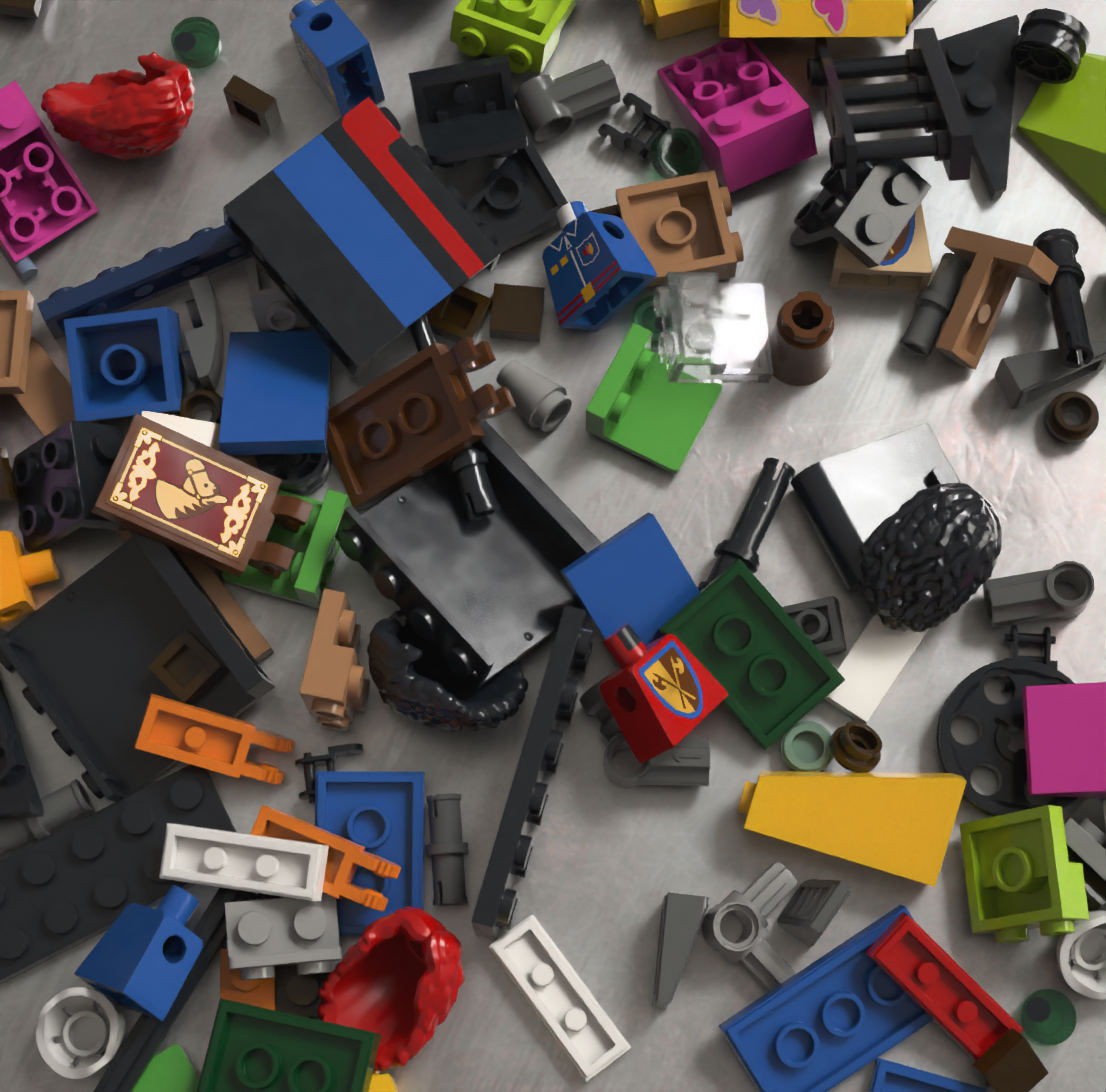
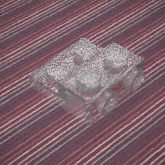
[653,272,773,383]

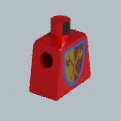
[600,623,729,764]

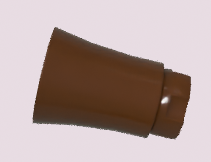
[763,291,834,386]

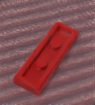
[865,912,1024,1061]

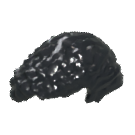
[859,482,1003,632]
[367,610,529,732]

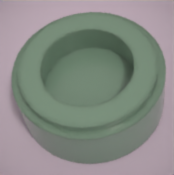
[779,721,833,772]

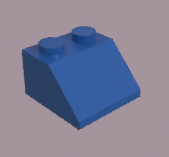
[64,307,184,422]

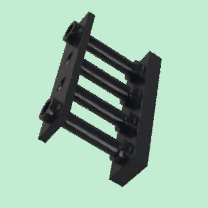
[806,27,973,190]

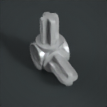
[702,862,797,991]

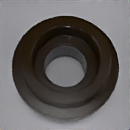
[176,389,223,424]
[1046,392,1099,443]
[829,722,882,772]

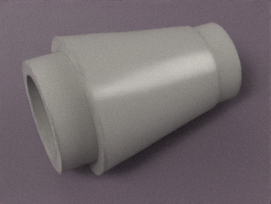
[496,360,572,432]

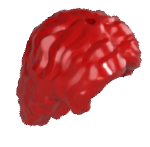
[41,52,195,161]
[317,906,465,1071]

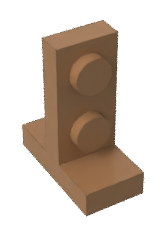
[935,226,1059,370]

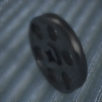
[936,659,1078,817]

